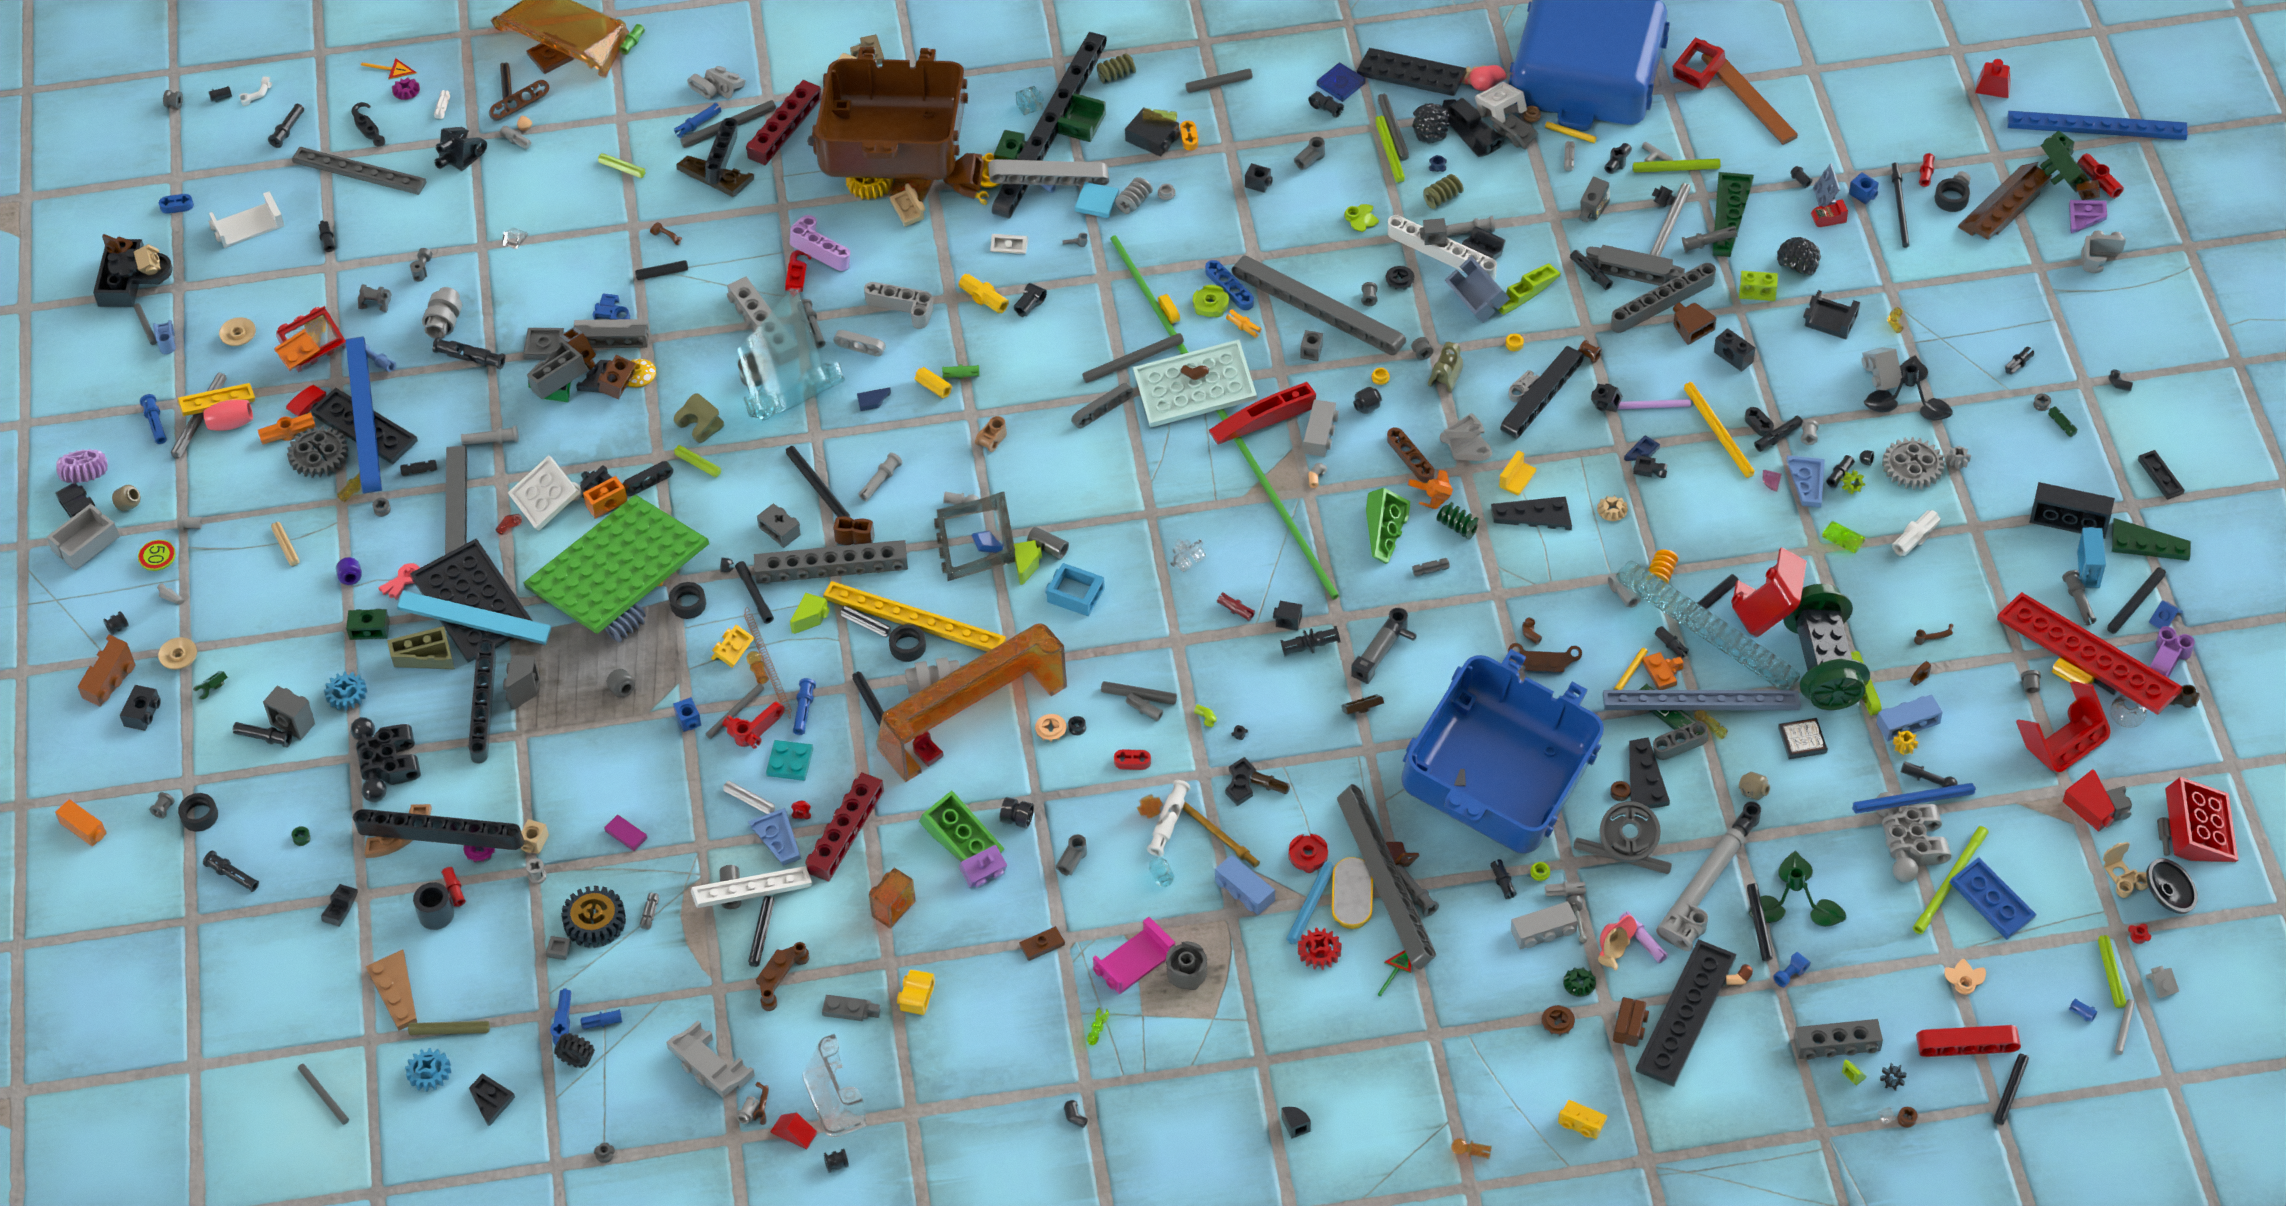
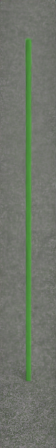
[1110,235,1339,600]

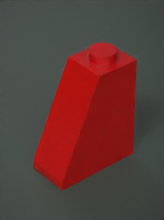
[2062,769,2115,832]

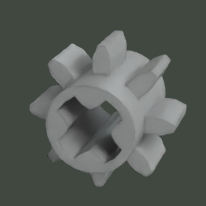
[1946,446,1971,470]

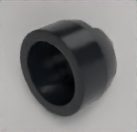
[1859,450,1874,466]
[720,557,734,573]

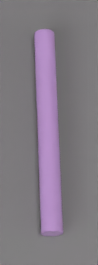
[1618,399,1691,409]

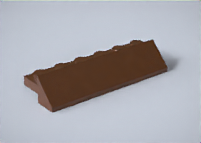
[1958,162,2052,240]

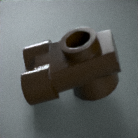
[2169,685,2200,708]

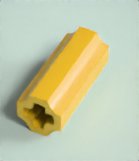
[914,367,952,399]
[2051,657,2094,684]

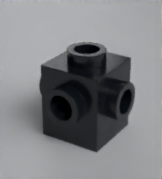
[1591,383,1623,412]

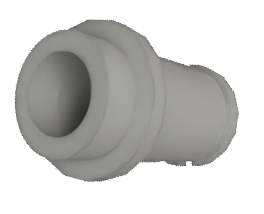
[177,515,202,530]
[737,1096,759,1124]

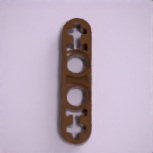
[489,80,550,121]
[1387,427,1435,483]

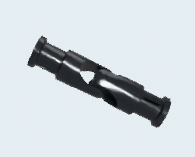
[432,337,506,370]

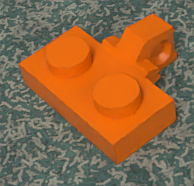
[1642,652,1684,690]

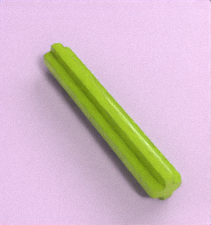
[2098,935,2126,1008]

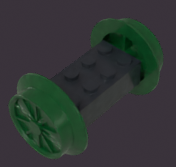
[1783,584,1870,710]

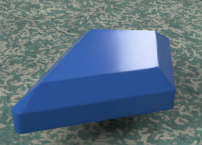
[971,530,1007,554]

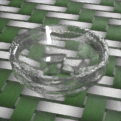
[2110,695,2147,727]

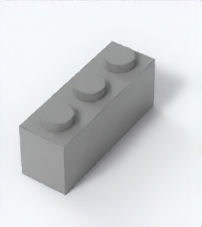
[1303,399,1339,457]
[1511,901,1578,949]

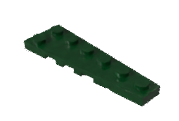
[1713,172,1754,257]

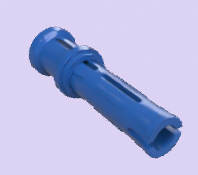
[140,394,167,444]
[793,678,816,735]

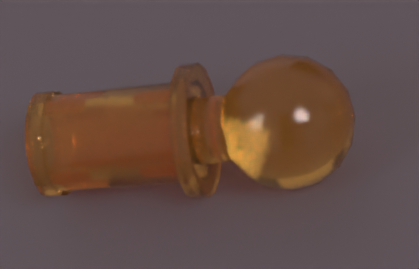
[746,651,769,684]
[1451,1138,1492,1159]

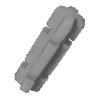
[1564,141,1575,171]

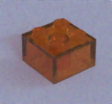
[869,867,916,929]

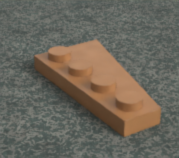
[366,949,417,1031]

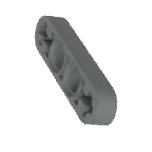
[1071,383,1134,429]

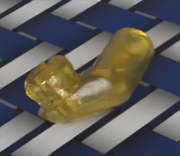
[1887,307,1904,333]

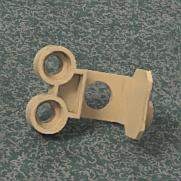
[2103,842,2148,898]

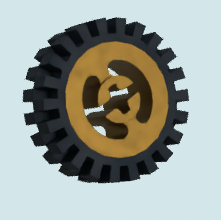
[561,886,626,948]

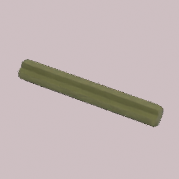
[408,1021,490,1035]

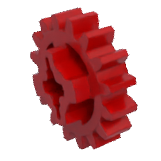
[1298,928,1342,970]

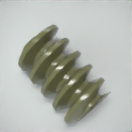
[1097,53,1136,84]
[1423,174,1464,209]

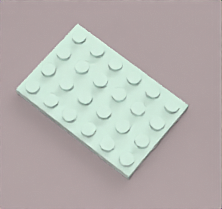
[1133,340,1258,428]

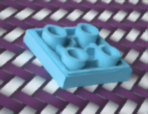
[1075,182,1119,218]

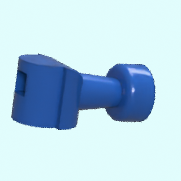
[1773,952,1811,988]

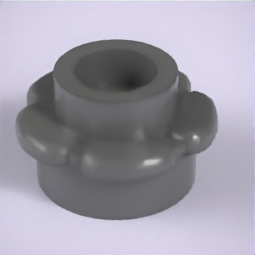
[594,1142,615,1163]

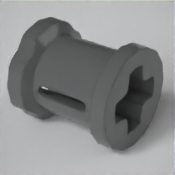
[1361,282,1378,306]
[149,792,175,818]

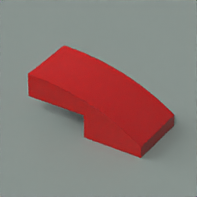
[286,384,326,416]

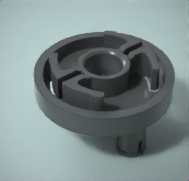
[1599,801,1661,863]

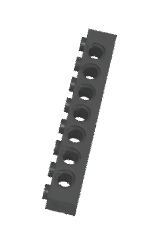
[754,540,908,584]

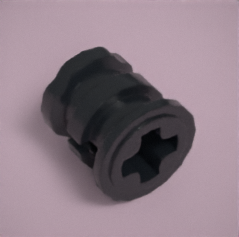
[103,611,129,636]
[824,1149,849,1173]

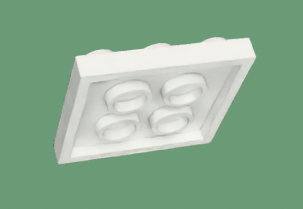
[508,455,580,531]

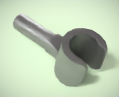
[1063,232,1088,247]

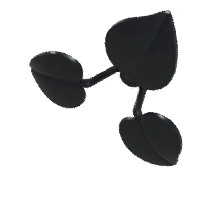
[1864,355,1953,421]

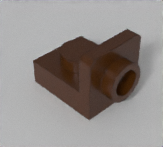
[2077,180,2100,200]

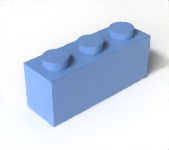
[1876,694,1943,741]
[1215,855,1275,915]

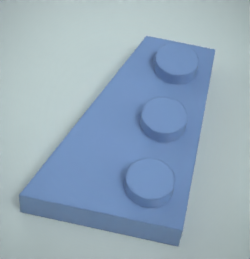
[1786,455,1825,508]
[747,808,801,866]

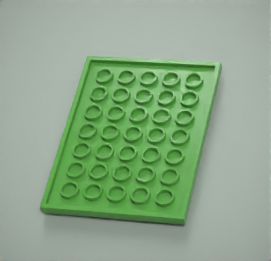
[523,494,710,634]

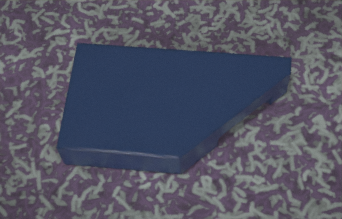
[857,387,891,411]
[1624,435,1660,461]

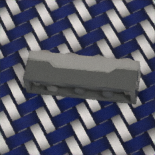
[574,319,649,348]

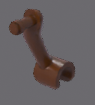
[650,222,682,245]
[1914,624,1954,645]
[753,1082,769,1125]

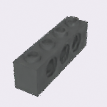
[1794,1019,1883,1060]

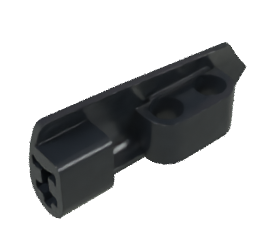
[1442,98,1504,157]

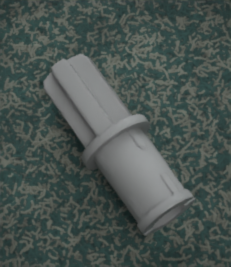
[500,126,531,149]
[1544,881,1586,897]

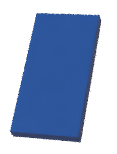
[1949,857,2037,940]

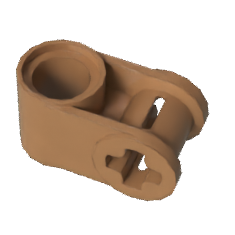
[975,416,1007,452]

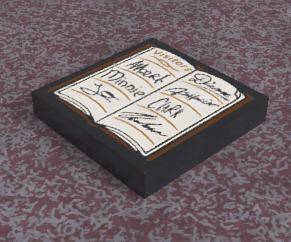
[1778,718,1828,759]

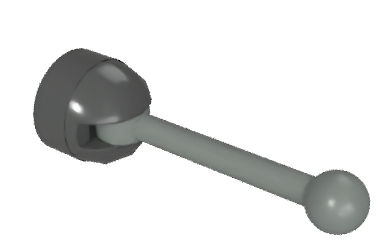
[1566,895,1587,943]

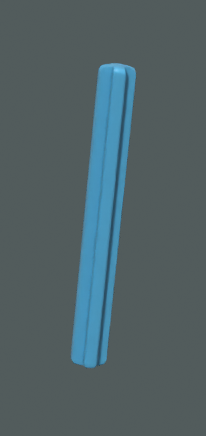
[1287,862,1335,944]

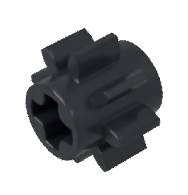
[1652,185,1675,207]
[1880,1063,1907,1091]

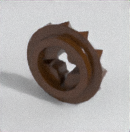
[1542,1005,1575,1036]

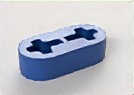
[158,194,194,214]

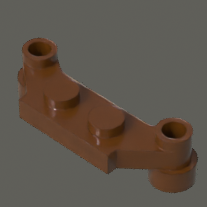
[1508,643,1582,672]
[756,942,810,1011]

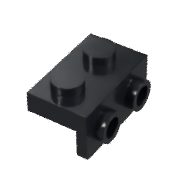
[1462,226,1506,260]

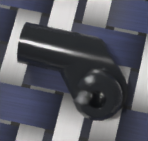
[2109,369,2133,391]

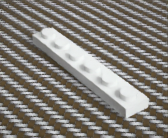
[691,866,812,908]

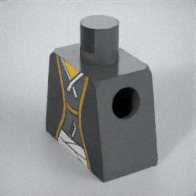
[1579,176,1610,222]

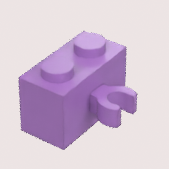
[959,845,1007,888]

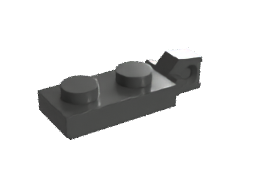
[822,994,881,1021]

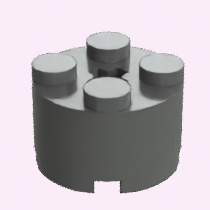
[1166,941,1207,990]

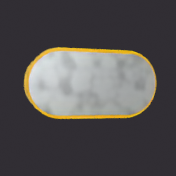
[1332,857,1373,929]

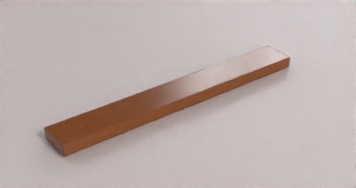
[1701,54,1798,145]

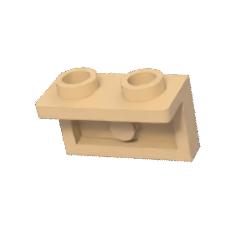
[890,183,925,227]

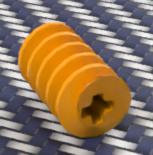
[1644,549,1679,591]

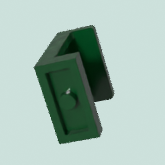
[1057,93,1106,142]

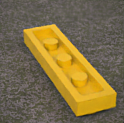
[177,383,255,416]

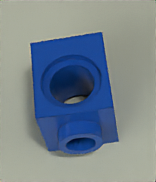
[1849,172,1879,205]
[673,697,702,732]

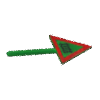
[1378,950,1411,996]

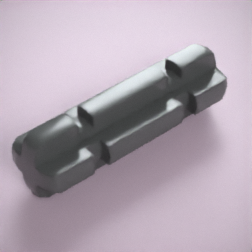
[1412,558,1450,576]
[640,892,659,930]

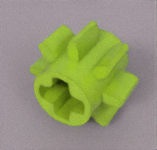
[1840,470,1865,494]

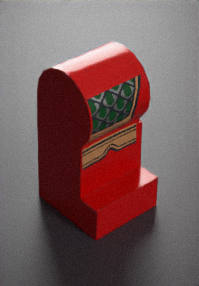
[1811,199,1848,227]

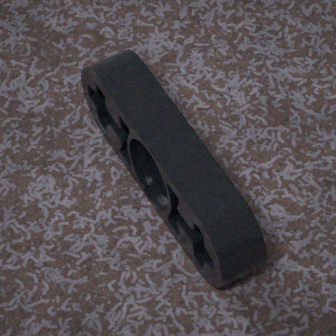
[622,461,674,496]

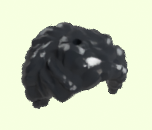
[1412,103,1450,144]
[1777,237,1821,275]

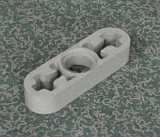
[833,330,886,356]

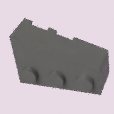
[527,339,587,399]

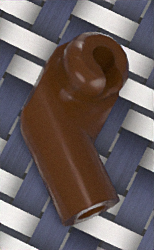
[1180,365,1209,380]
[1522,617,1542,645]

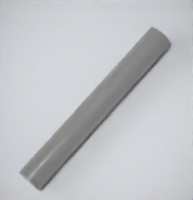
[2114,999,2135,1055]

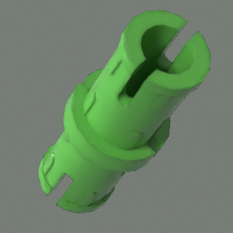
[619,24,645,55]
[942,364,980,379]

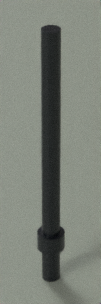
[1891,162,1909,248]

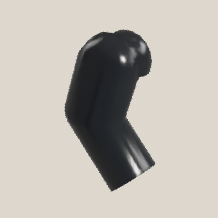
[1064,1100,1088,1128]

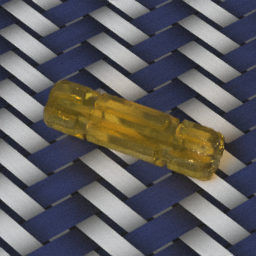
[1143,108,1177,122]
[1694,710,1728,739]

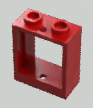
[1672,37,1726,90]

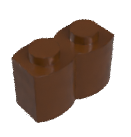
[833,516,875,545]

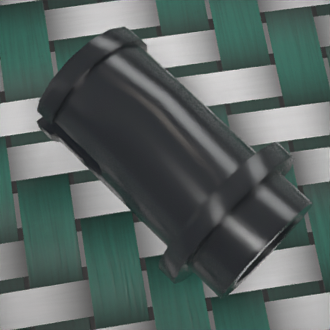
[209,86,232,102]
[1790,166,1813,188]

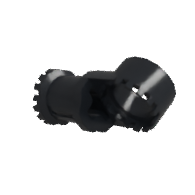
[1308,91,1344,118]

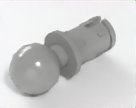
[943,491,979,509]

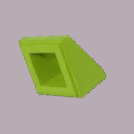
[1842,1059,1867,1086]

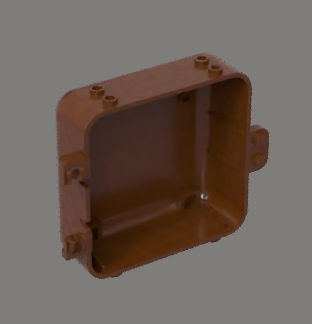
[812,47,968,180]

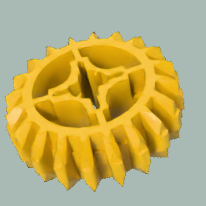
[846,178,894,201]

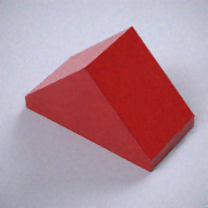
[770,1112,817,1150]

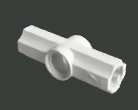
[1892,510,1941,557]

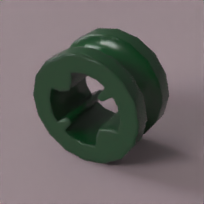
[291,826,311,846]

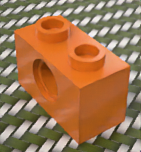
[583,476,627,519]

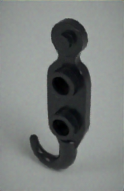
[351,102,385,147]

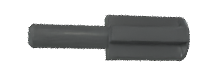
[2157,817,2171,856]

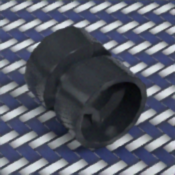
[999,797,1034,828]

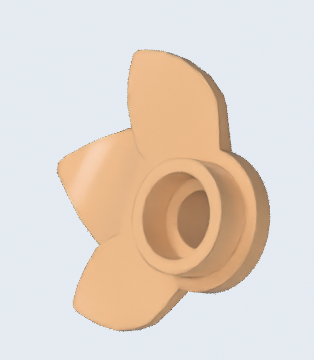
[1944,959,1986,995]

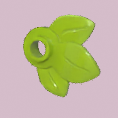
[1344,204,1379,232]

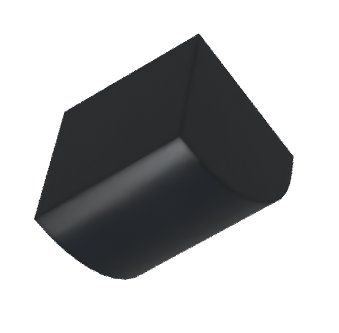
[1281,1107,1311,1139]

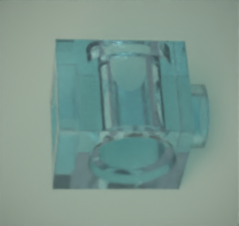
[1016,86,1044,115]

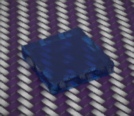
[1316,62,1366,102]

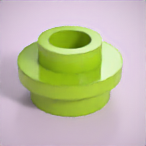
[1530,862,1550,881]

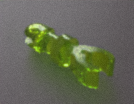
[1087,1007,1110,1045]

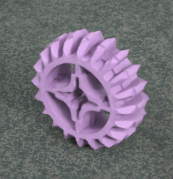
[56,449,108,484]

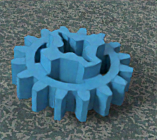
[324,671,367,711]
[405,1048,451,1092]

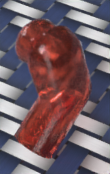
[495,514,522,535]

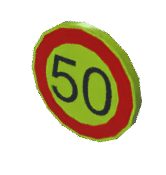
[138,539,176,571]

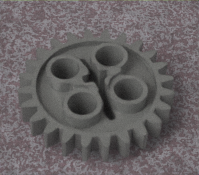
[287,426,349,478]

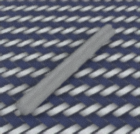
[1649,183,1690,257]

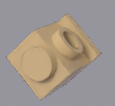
[134,244,161,275]

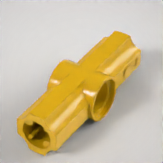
[958,273,1009,314]

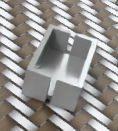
[47,504,120,570]

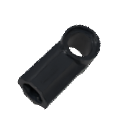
[1014,283,1047,317]

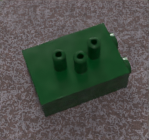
[2040,135,2090,193]

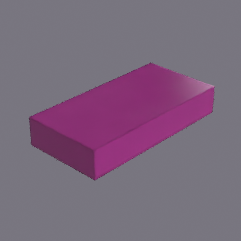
[604,814,647,851]

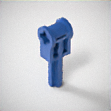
[550,988,572,1046]

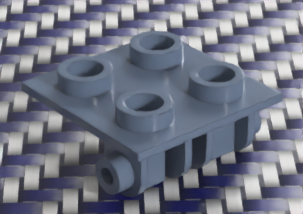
[1813,163,1840,207]

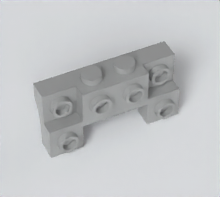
[666,1021,755,1098]

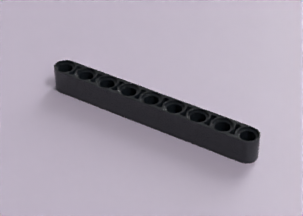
[353,809,525,850]

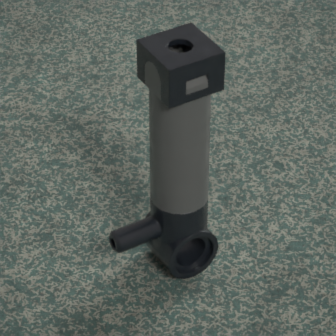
[1351,608,1417,684]

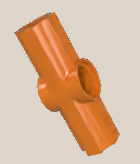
[257,413,316,445]

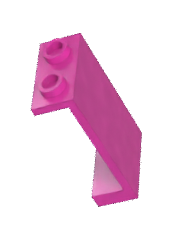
[1093,917,1176,994]

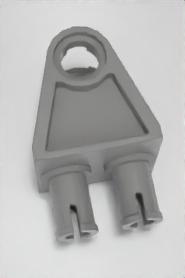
[1440,413,1492,461]

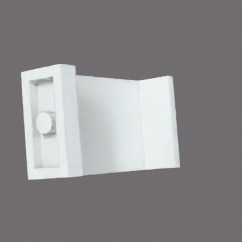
[208,191,284,248]

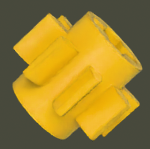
[1893,730,1918,755]

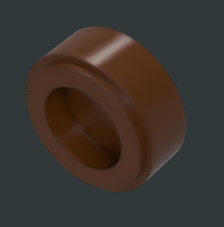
[1610,781,1631,801]

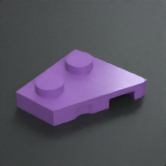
[2069,200,2107,233]

